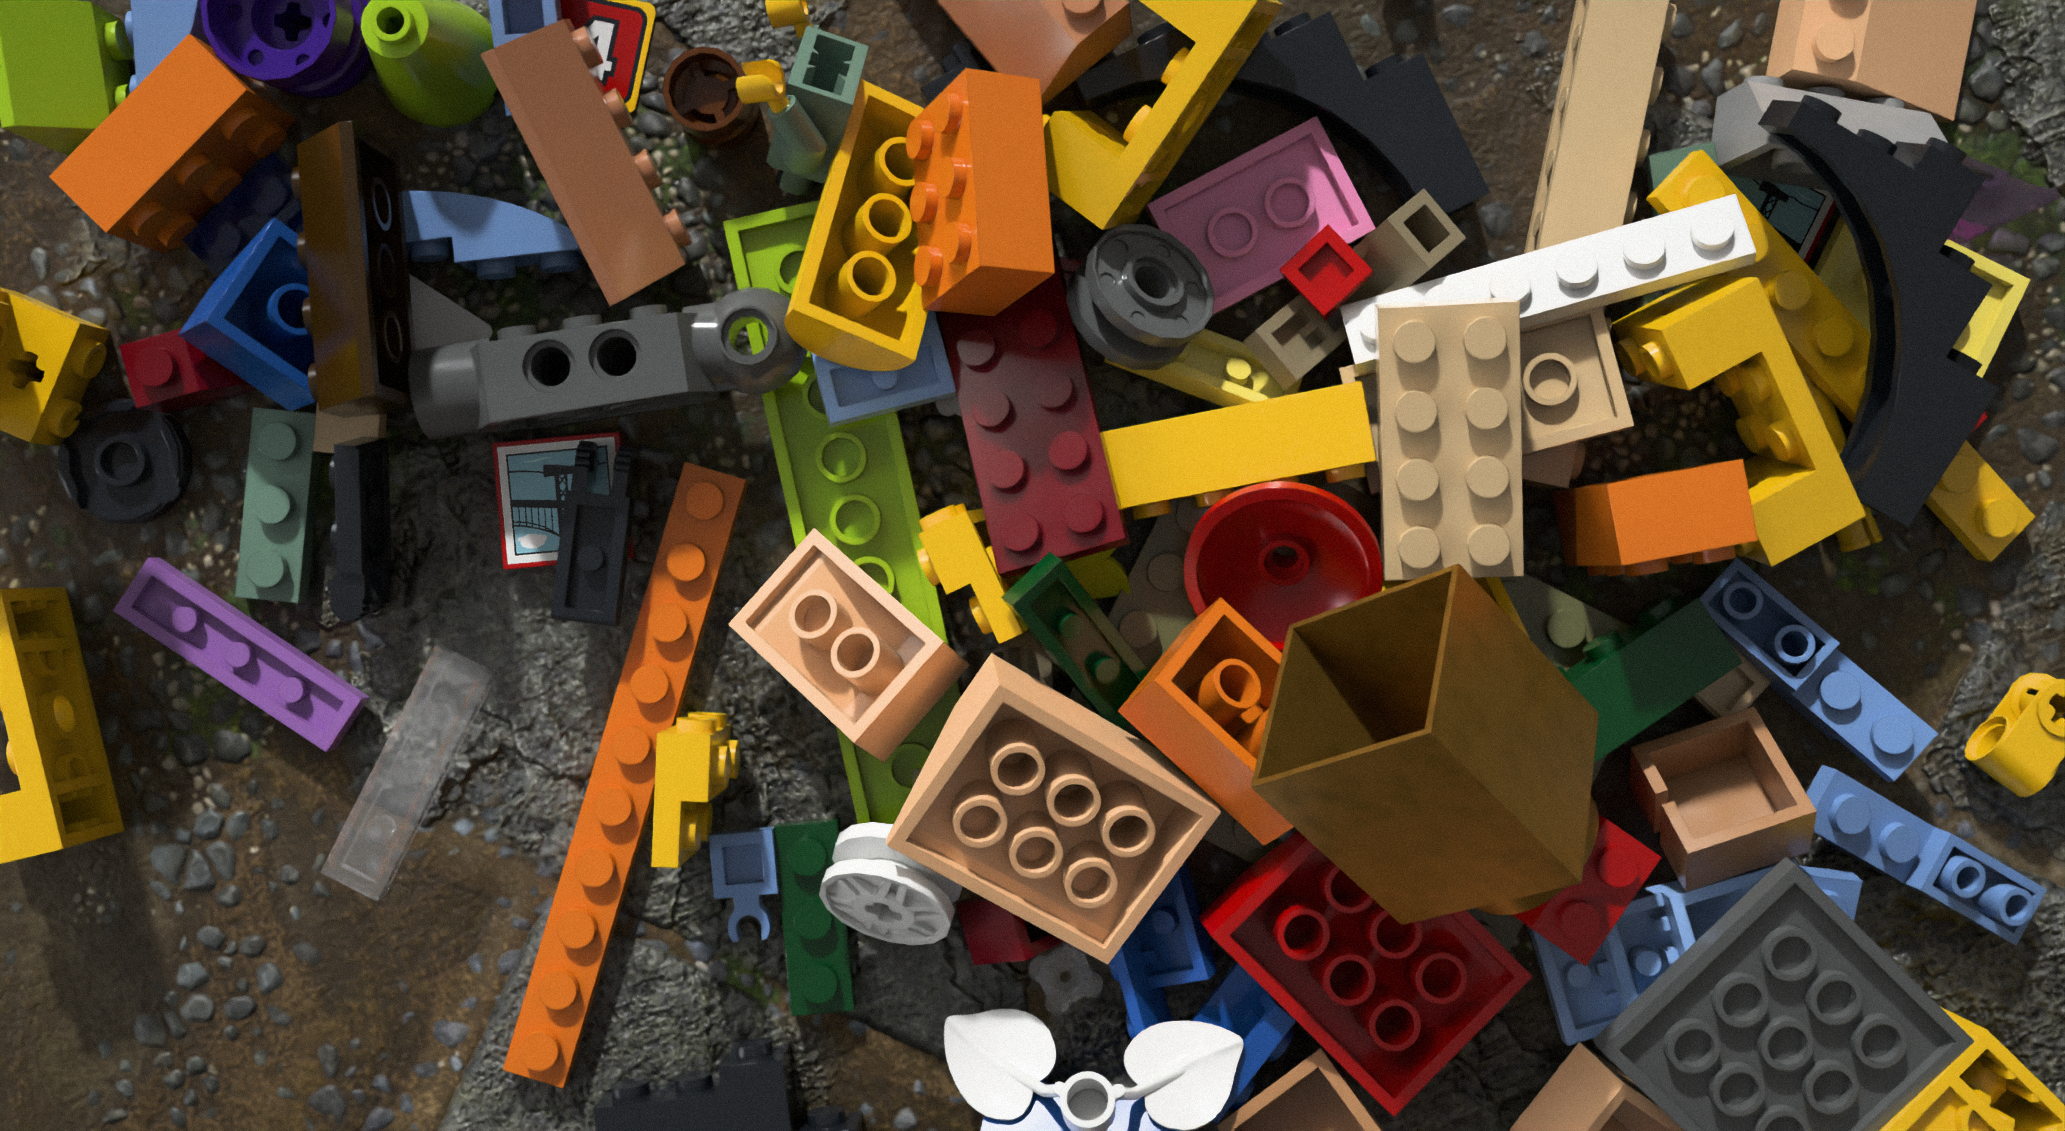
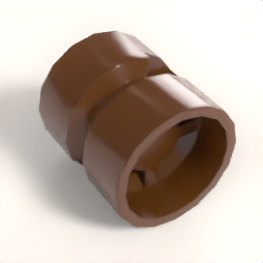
[662,46,760,151]

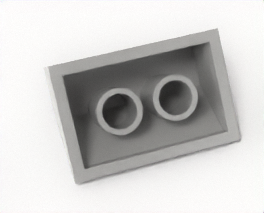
[1711,76,1948,191]

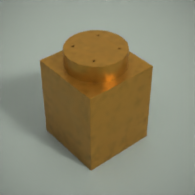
[1251,563,1599,925]

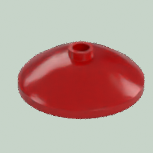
[1184,481,1383,653]

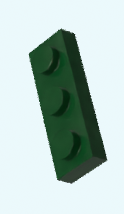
[1001,552,1149,730]
[774,818,856,1016]

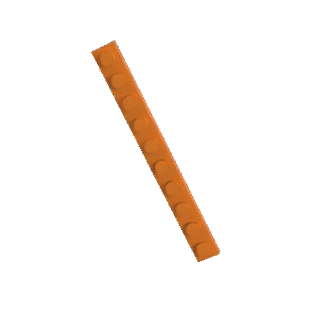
[503,462,749,1088]

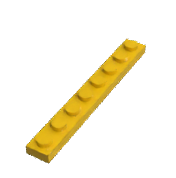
[1646,149,2036,562]

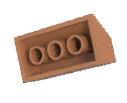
[935,0,1133,107]
[480,19,693,306]

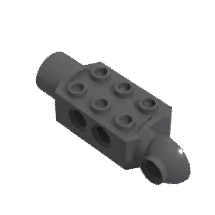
[408,287,808,439]

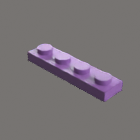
[113,557,370,752]

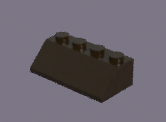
[291,121,415,418]

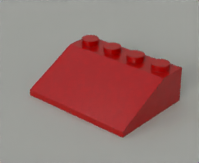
[1198,831,1532,1117]

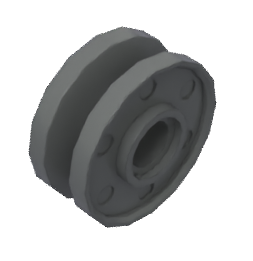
[1066,223,1214,370]

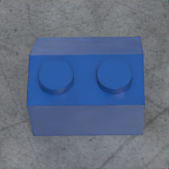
[178,218,315,411]

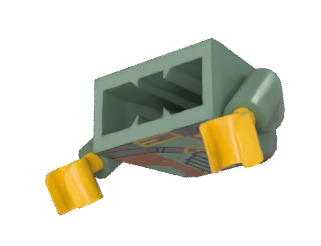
[736,0,869,195]

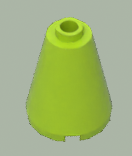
[361,0,497,128]

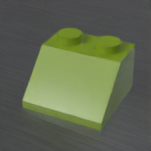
[0,0,134,156]

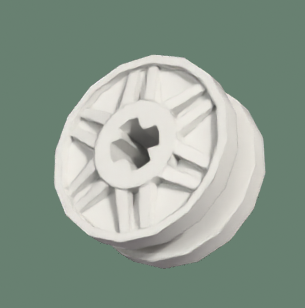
[819,822,963,945]

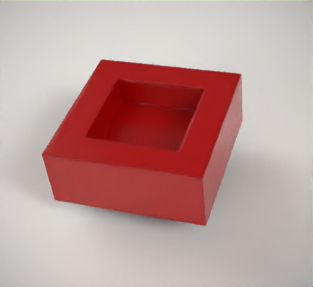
[1279,224,1374,320]

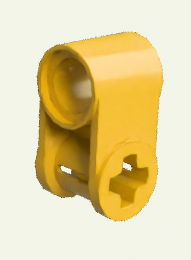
[1965,673,2065,797]

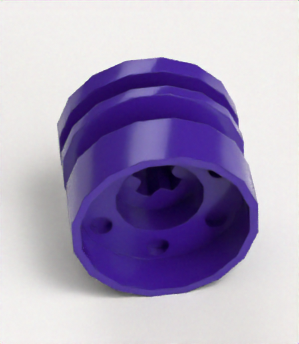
[200,0,373,100]

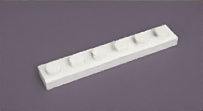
[1340,194,1757,374]

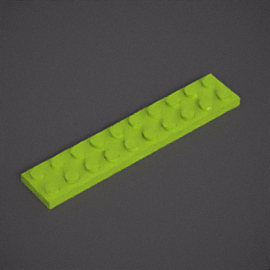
[723,200,961,824]

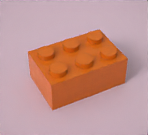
[49,33,297,254]
[906,68,1055,316]
[1552,459,1758,577]
[1118,597,1294,846]

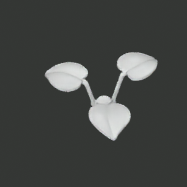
[944,1009,1244,1131]

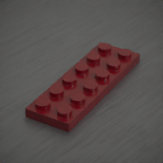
[938,225,1131,579]

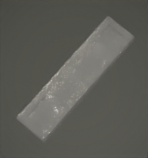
[320,645,498,901]

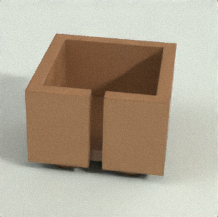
[1630,707,1817,892]
[1216,1048,1385,1131]

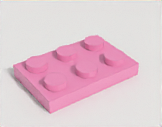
[1146,116,1376,317]

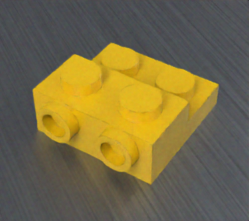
[917,503,1027,644]
[651,712,740,868]

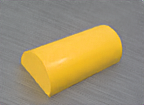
[784,78,929,371]

